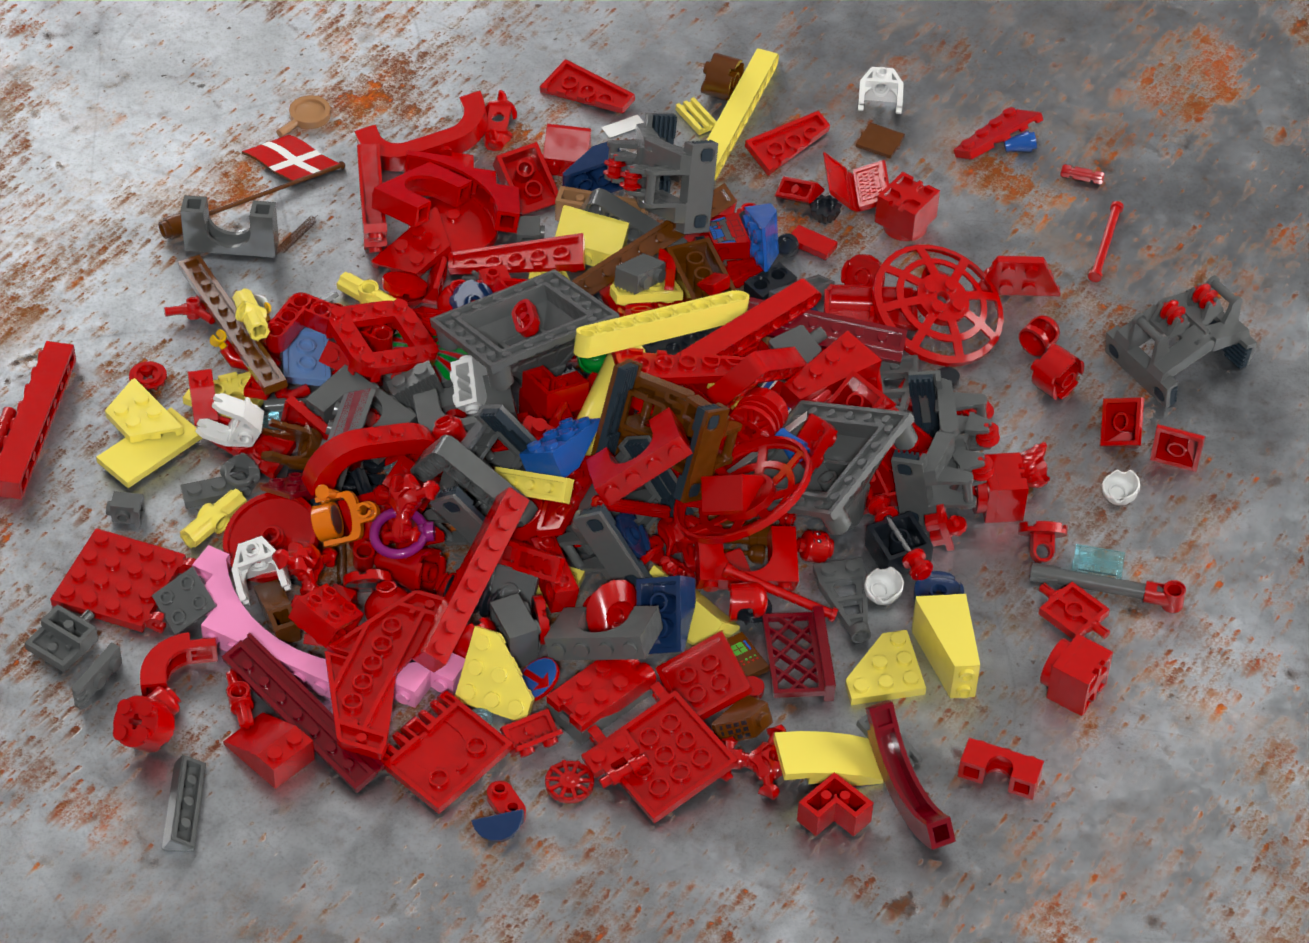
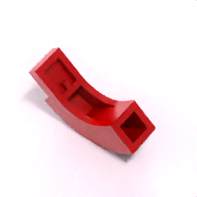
[140,632,218,697]

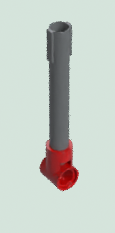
[1030,562,1186,613]

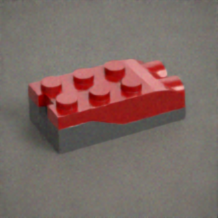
[546,659,656,745]

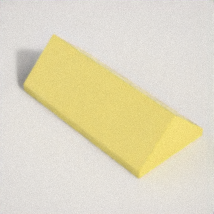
[649,565,740,646]

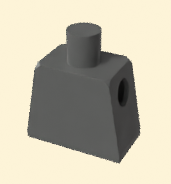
[768,325,828,364]

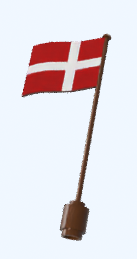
[158,135,345,239]

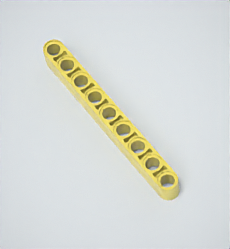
[707,48,779,181]
[574,290,749,358]

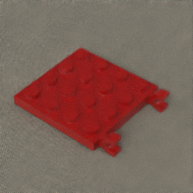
[50,528,196,633]
[587,681,739,824]

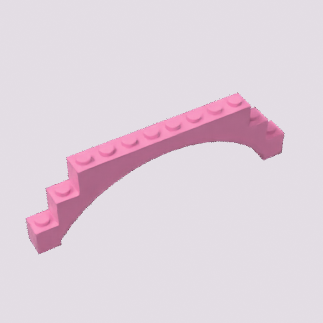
[192,545,465,708]

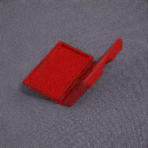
[823,152,889,212]

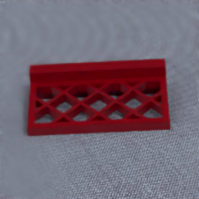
[762,606,836,701]

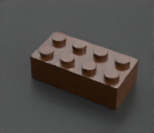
[666,238,736,302]

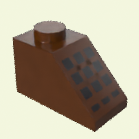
[711,695,773,741]

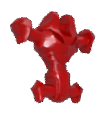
[373,474,440,545]
[272,542,338,602]
[719,724,787,800]

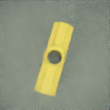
[337,271,396,304]
[232,288,270,341]
[180,488,247,549]

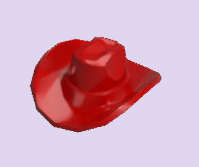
[586,580,637,632]

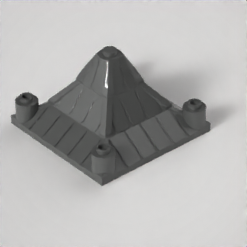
[430,269,620,391]
[745,400,918,535]

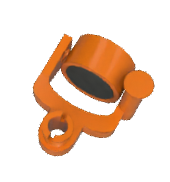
[311,485,380,547]

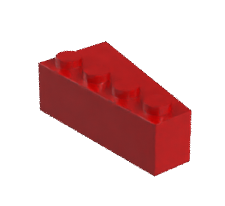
[780,330,882,410]

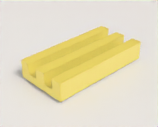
[675,97,717,135]

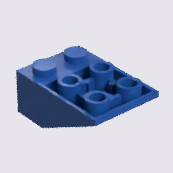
[742,203,779,272]
[519,416,600,478]

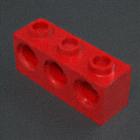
[530,536,579,613]

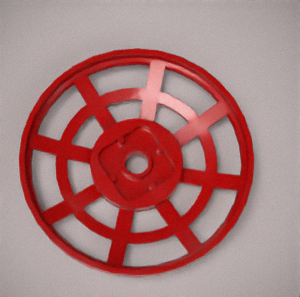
[872,245,1004,367]
[673,436,812,544]

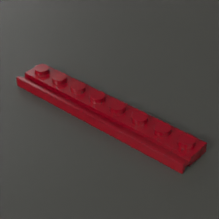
[723,292,908,364]
[221,632,385,793]

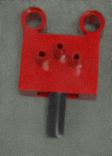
[338,468,395,572]

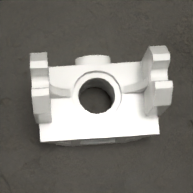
[858,67,904,114]
[195,393,264,447]
[232,536,291,606]

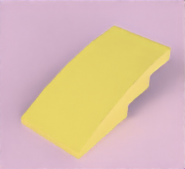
[773,731,884,786]

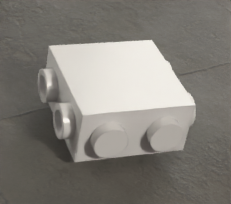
[450,355,487,415]

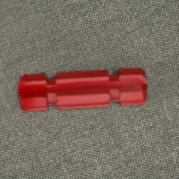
[1061,164,1105,185]

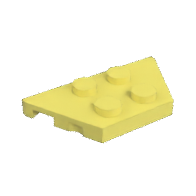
[105,378,184,443]

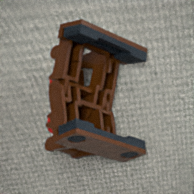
[591,359,742,503]

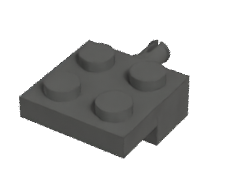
[25,604,98,672]

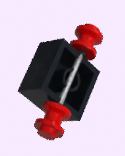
[865,495,934,580]

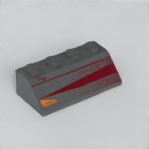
[320,388,376,492]

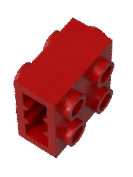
[288,583,364,648]

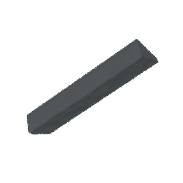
[162,754,206,851]

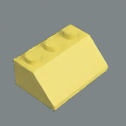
[555,205,629,266]

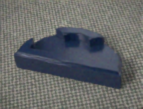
[471,809,524,842]

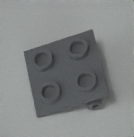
[152,566,217,635]

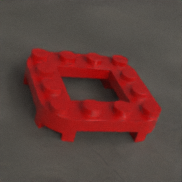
[325,299,439,382]

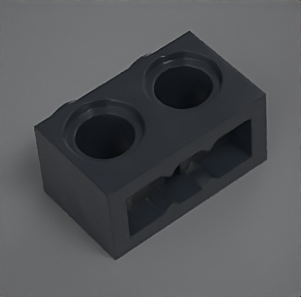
[744,262,797,300]

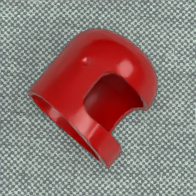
[1019,315,1060,357]
[729,582,768,622]

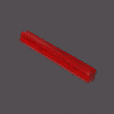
[591,495,671,519]

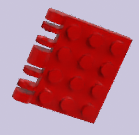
[380,690,514,814]

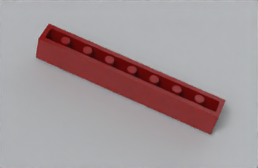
[0,341,76,500]
[413,487,530,673]

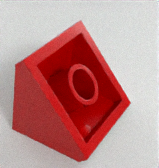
[701,474,765,516]

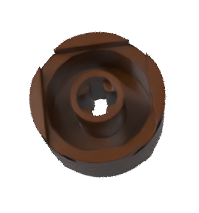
[701,53,744,101]

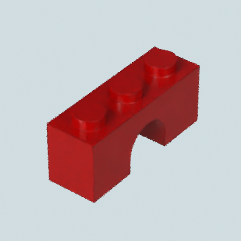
[958,737,1044,800]

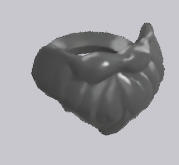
[220,453,260,488]

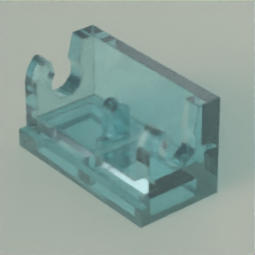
[1072,544,1125,579]

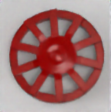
[545,760,594,803]

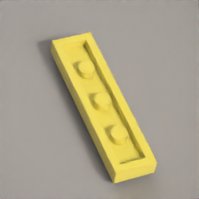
[495,467,574,504]

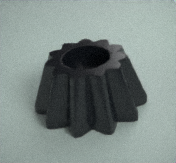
[809,195,842,224]

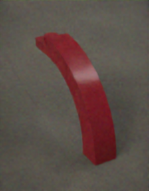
[865,700,956,850]

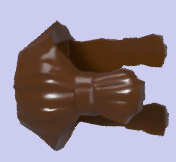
[261,419,323,470]

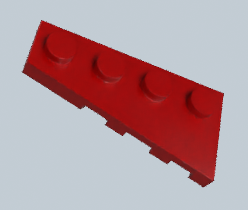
[539,59,635,114]
[954,107,1043,160]
[745,111,830,176]
[280,395,362,472]

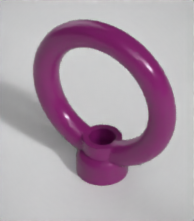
[369,508,435,559]

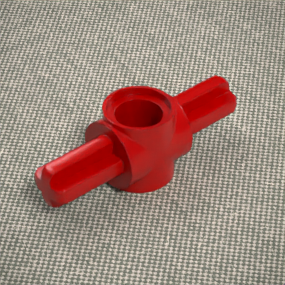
[226,669,254,730]

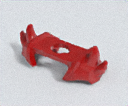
[482,90,517,151]

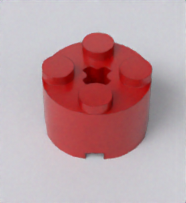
[1030,343,1085,400]
[113,695,175,753]

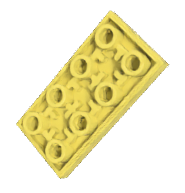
[96,408,202,488]

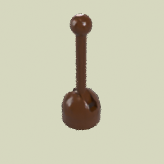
[724,544,766,565]

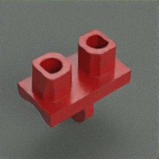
[924,504,967,552]

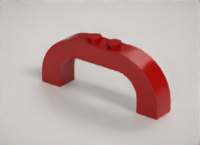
[354,90,488,172]
[301,423,443,495]

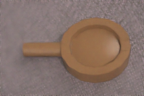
[276,95,331,137]

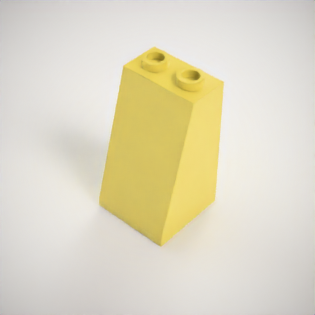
[911,594,980,699]

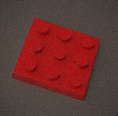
[655,631,754,720]

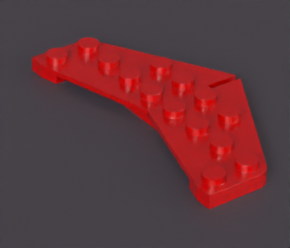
[325,590,444,761]

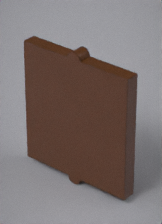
[856,122,905,159]

